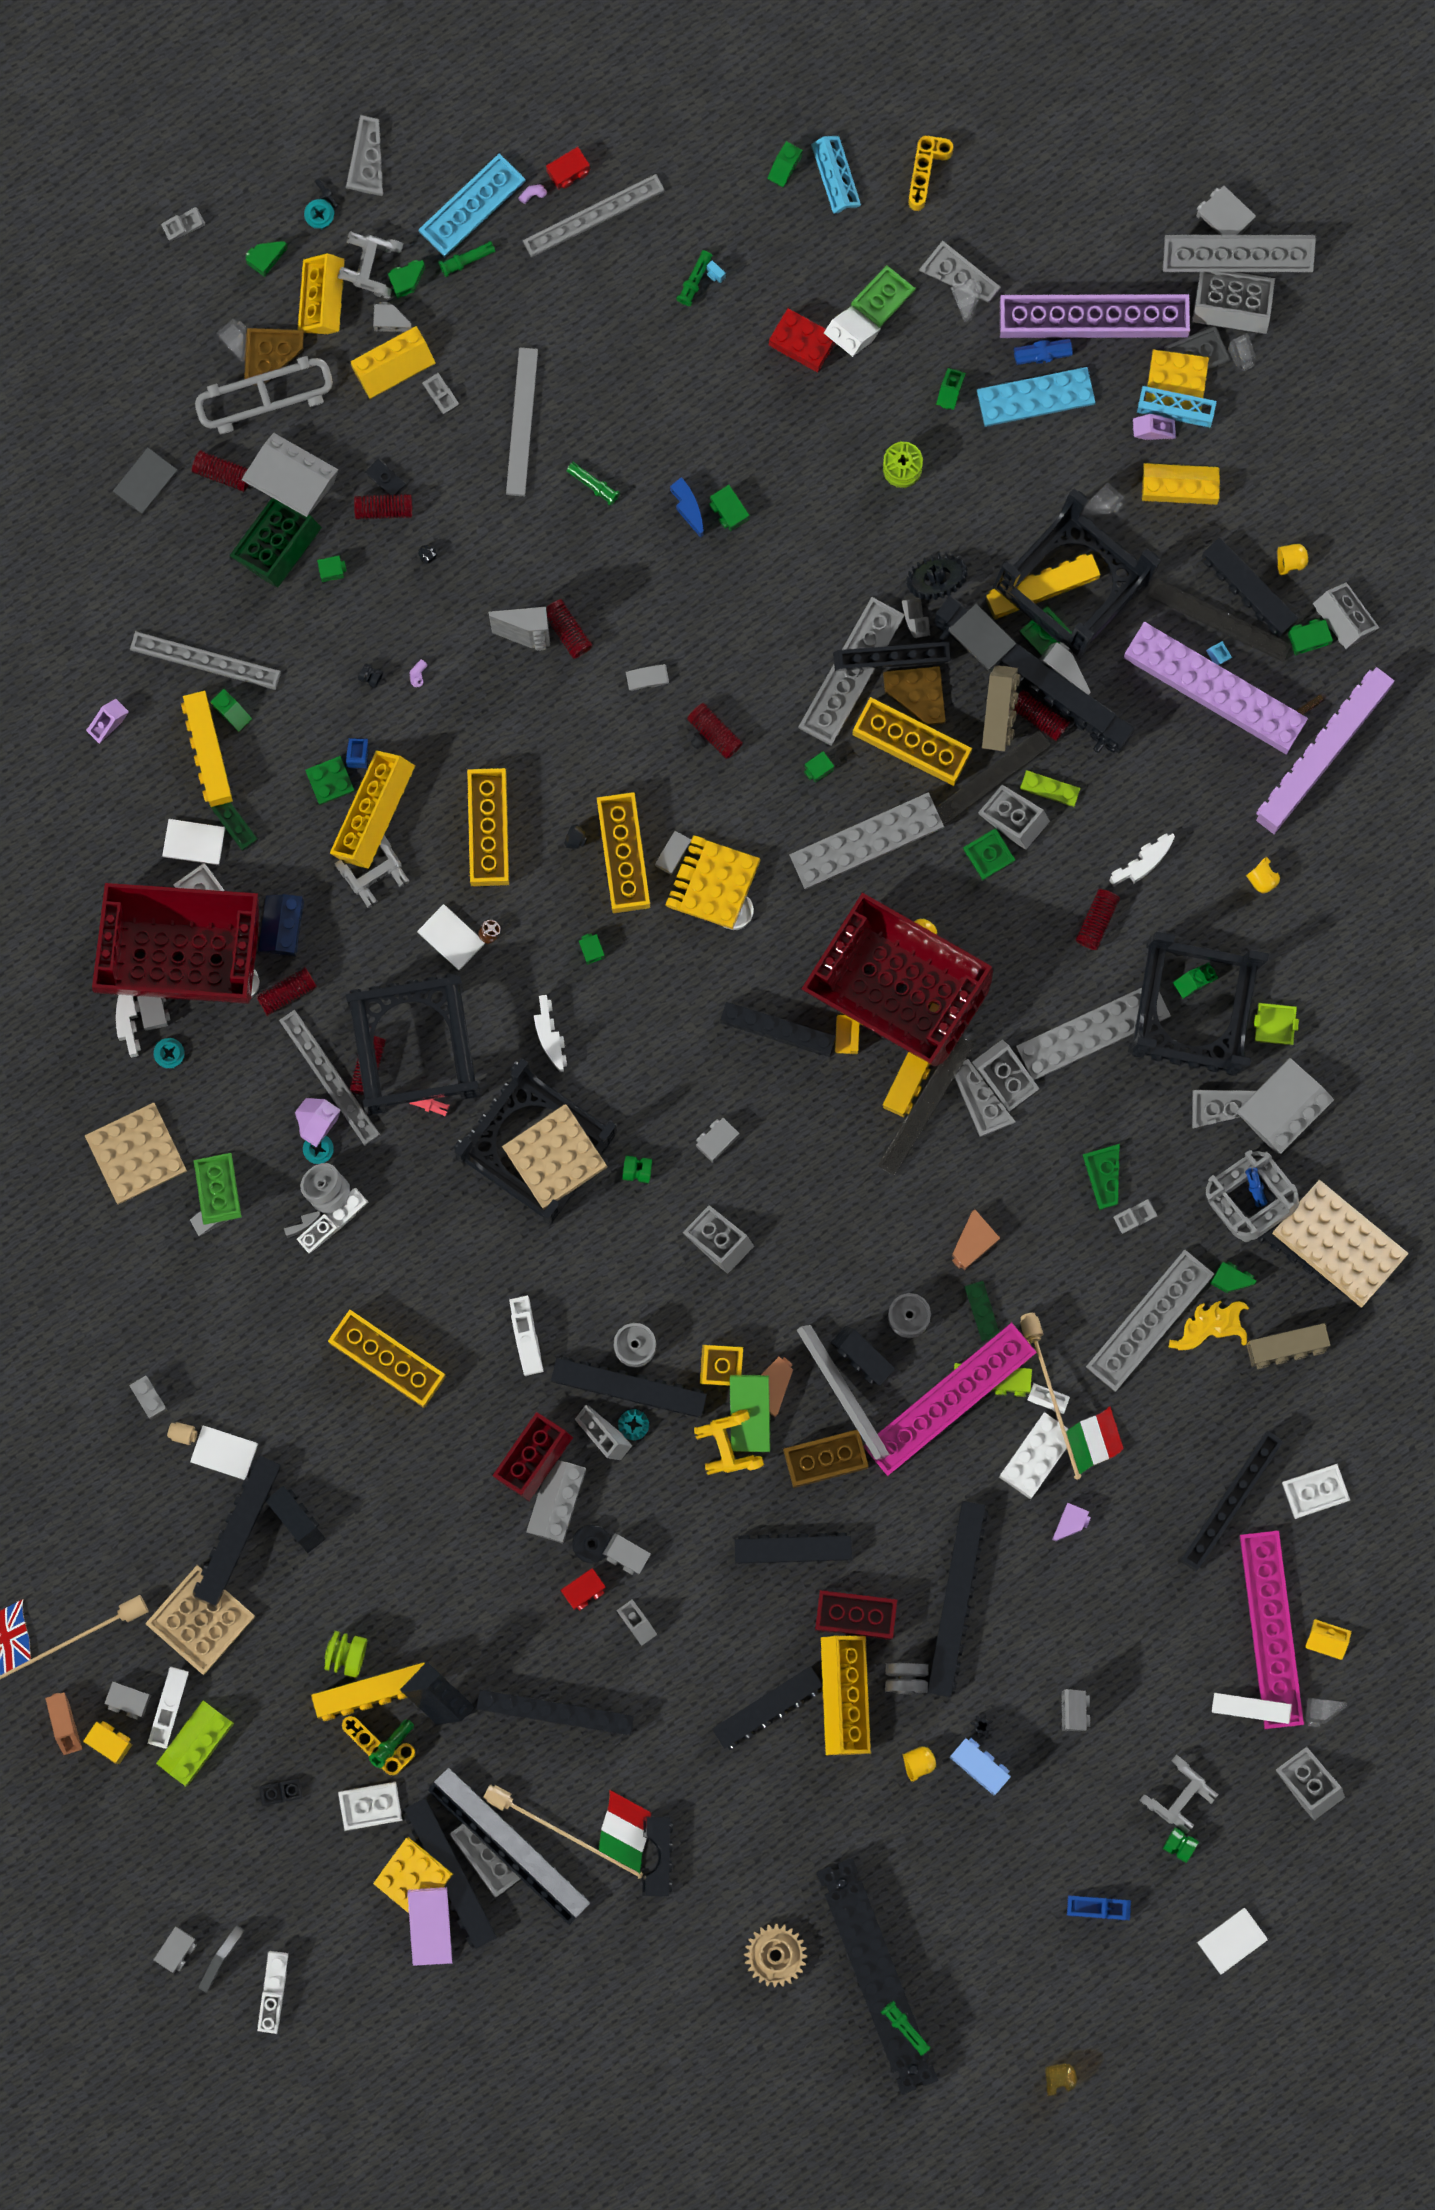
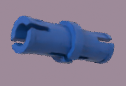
[1245,1167,1267,1207]

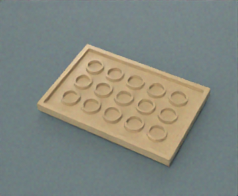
[1272,1180,1409,1308]

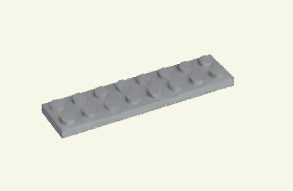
[1163,235,1316,272]
[798,597,905,746]
[790,792,944,890]
[1016,988,1171,1080]
[1086,1250,1214,1392]

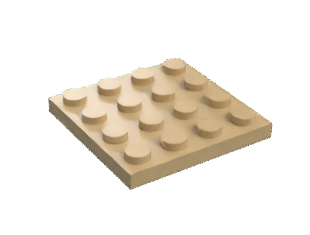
[85,1103,187,1205]
[502,1104,608,1210]
[145,1565,256,1675]

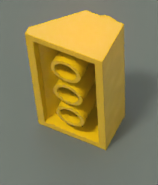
[298,253,345,334]
[350,326,436,399]
[1142,463,1220,505]

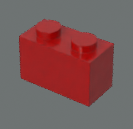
[546,147,590,190]
[561,1568,606,1611]

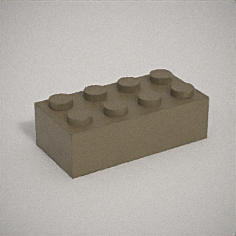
[982,665,1020,751]
[1246,1323,1331,1369]

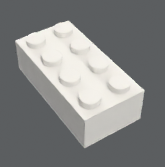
[999,1412,1069,1499]

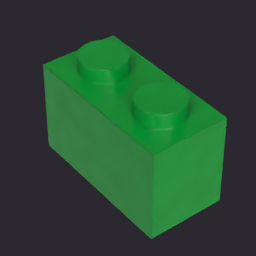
[709,485,750,532]
[1288,619,1333,656]

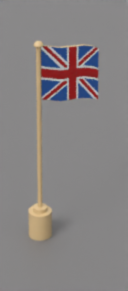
[0,1595,149,1679]

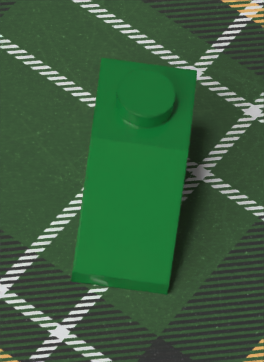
[767,141,802,188]
[246,241,288,277]
[936,368,966,410]
[211,689,252,732]

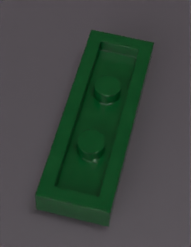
[209,802,258,851]
[965,1281,999,1342]

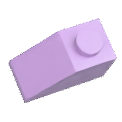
[1133,414,1176,440]
[86,699,129,744]
[1052,1503,1091,1541]

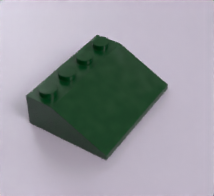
[229,498,322,588]

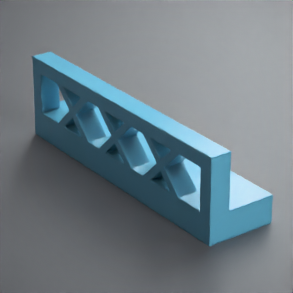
[811,136,861,213]
[1137,386,1217,428]

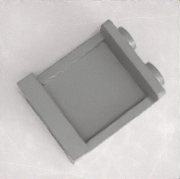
[1197,186,1256,235]

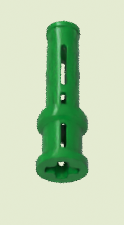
[439,241,496,277]
[676,250,713,306]
[567,462,620,506]
[369,1719,414,1768]
[881,2001,931,2056]

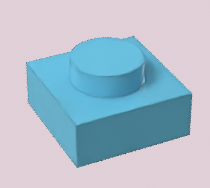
[707,261,726,283]
[1206,641,1232,665]

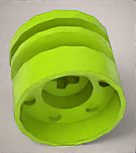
[883,442,923,488]
[325,1631,368,1678]

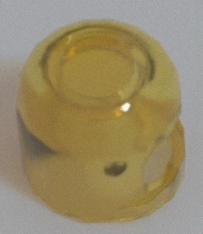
[1045,2064,1077,2096]

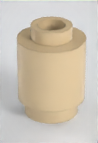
[167,1422,198,1445]

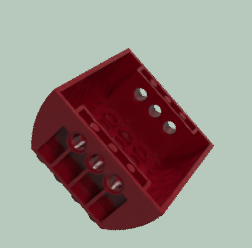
[92,883,259,1004]
[802,893,993,1066]

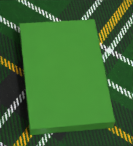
[851,265,916,328]

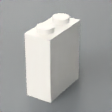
[824,306,881,357]

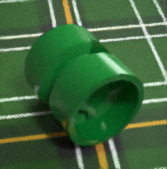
[622,1155,653,1183]
[1162,1828,1199,1863]

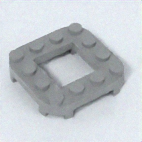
[1206,1150,1299,1242]

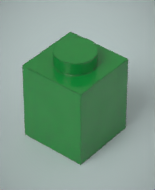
[317,556,347,582]
[804,751,834,783]
[579,933,605,965]

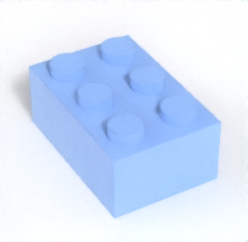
[949,1738,1011,1795]

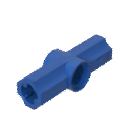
[1014,339,1072,365]

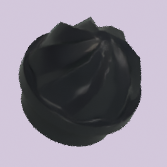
[418,545,438,564]

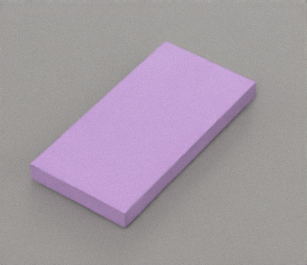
[407,1887,452,1966]

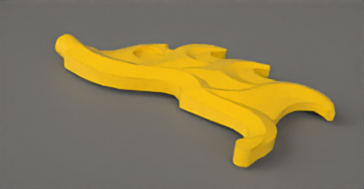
[1168,1301,1249,1351]

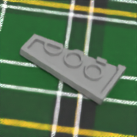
[346,115,383,196]
[919,241,1001,303]
[950,1059,1015,1137]
[1192,1090,1256,1128]
[449,1824,520,1898]

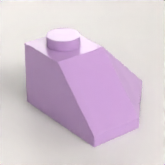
[295,1098,341,1147]

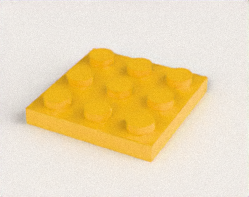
[1146,350,1209,412]
[373,1837,453,1913]

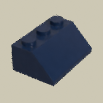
[258,894,304,956]

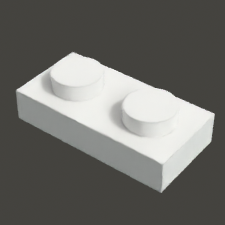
[1028,1383,1070,1414]

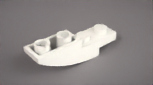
[1110,834,1175,887]
[116,995,141,1058]
[534,995,567,1072]
[297,1188,368,1253]
[509,1295,544,1376]
[148,1667,189,1749]
[257,1951,289,2034]

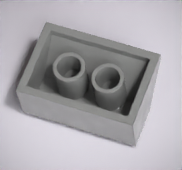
[1313,582,1379,649]

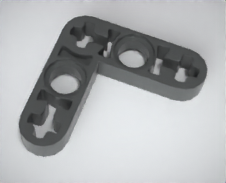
[198,1925,245,1993]

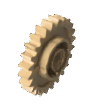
[744,1924,807,1987]

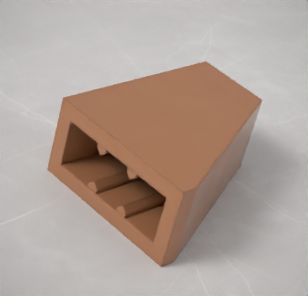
[952,1210,1000,1270]
[761,1357,793,1418]
[46,1693,82,1755]

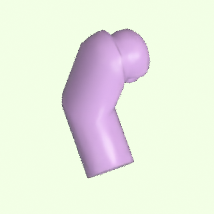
[519,184,547,204]
[410,659,428,687]

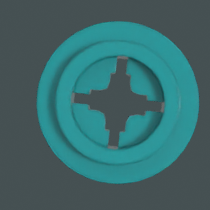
[304,199,334,229]
[154,1038,184,1069]
[303,1136,334,1164]
[618,1409,649,1440]

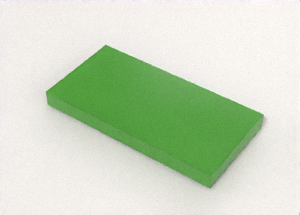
[194,1153,242,1225]
[730,1375,771,1452]

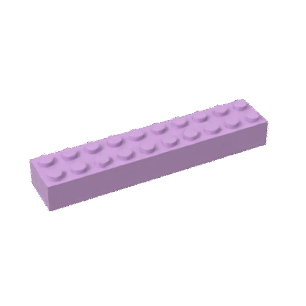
[1000,295,1190,338]
[1124,622,1308,755]
[1256,667,1394,834]

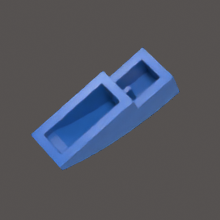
[670,477,703,538]
[1067,1896,1131,1920]

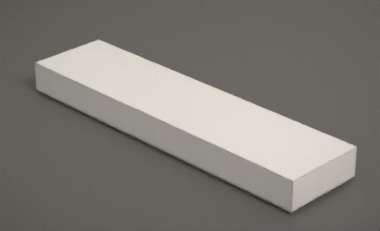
[1212,1693,1292,1724]

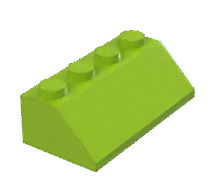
[156,1701,234,1787]

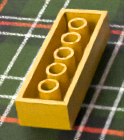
[852,697,972,786]
[330,751,415,869]
[467,768,509,886]
[597,792,650,913]
[328,1310,446,1408]
[821,1636,871,1755]
[311,1663,425,1721]

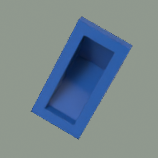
[346,739,368,768]

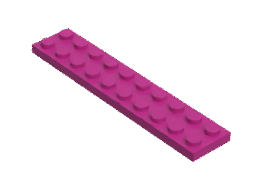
[863,1322,1037,1476]
[1240,1531,1304,1729]

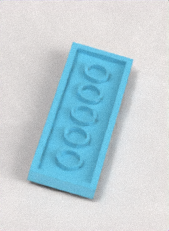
[419,154,525,257]
[977,367,1095,427]

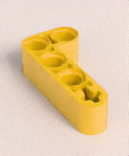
[909,136,953,211]
[342,1716,416,1776]

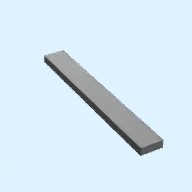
[523,174,665,258]
[506,348,538,496]
[130,631,281,690]
[279,1010,380,1146]
[797,1325,890,1460]

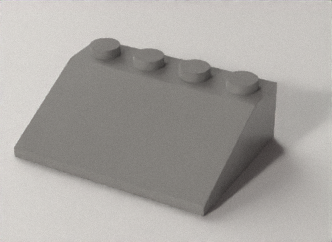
[1192,272,1275,334]
[242,433,338,517]
[489,607,550,650]
[1236,1058,1334,1154]

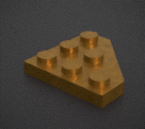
[244,328,304,385]
[883,667,946,725]

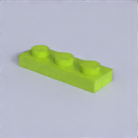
[1020,770,1080,807]

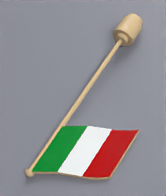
[1020,1313,1123,1479]
[483,1785,651,1879]

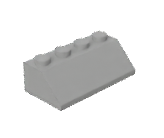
[526,1460,586,1544]

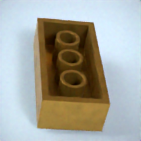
[783,1430,869,1488]

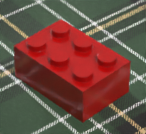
[769,308,835,373]

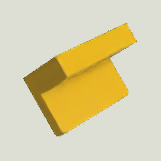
[835,1015,859,1054]
[1306,1619,1351,1660]

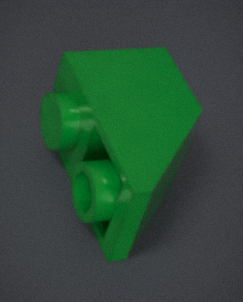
[388,260,425,299]
[1173,962,1219,999]
[1210,1261,1256,1293]

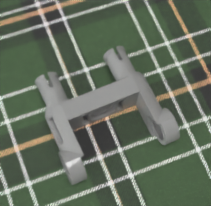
[338,231,403,298]
[334,835,410,908]
[1139,1755,1219,1834]

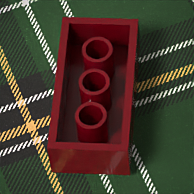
[492,1412,573,1501]
[815,1590,897,1640]

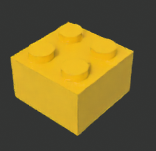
[700,1345,743,1385]
[83,1721,132,1764]

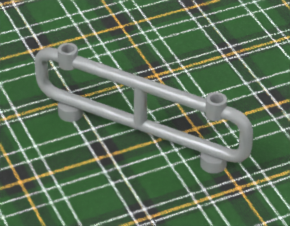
[195,356,333,435]

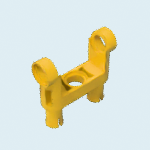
[694,1409,764,1475]

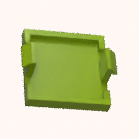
[1254,1003,1299,1045]

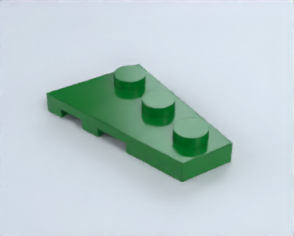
[1082,1144,1120,1210]

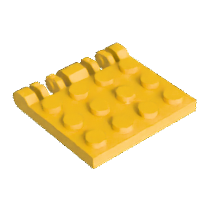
[665,836,761,929]

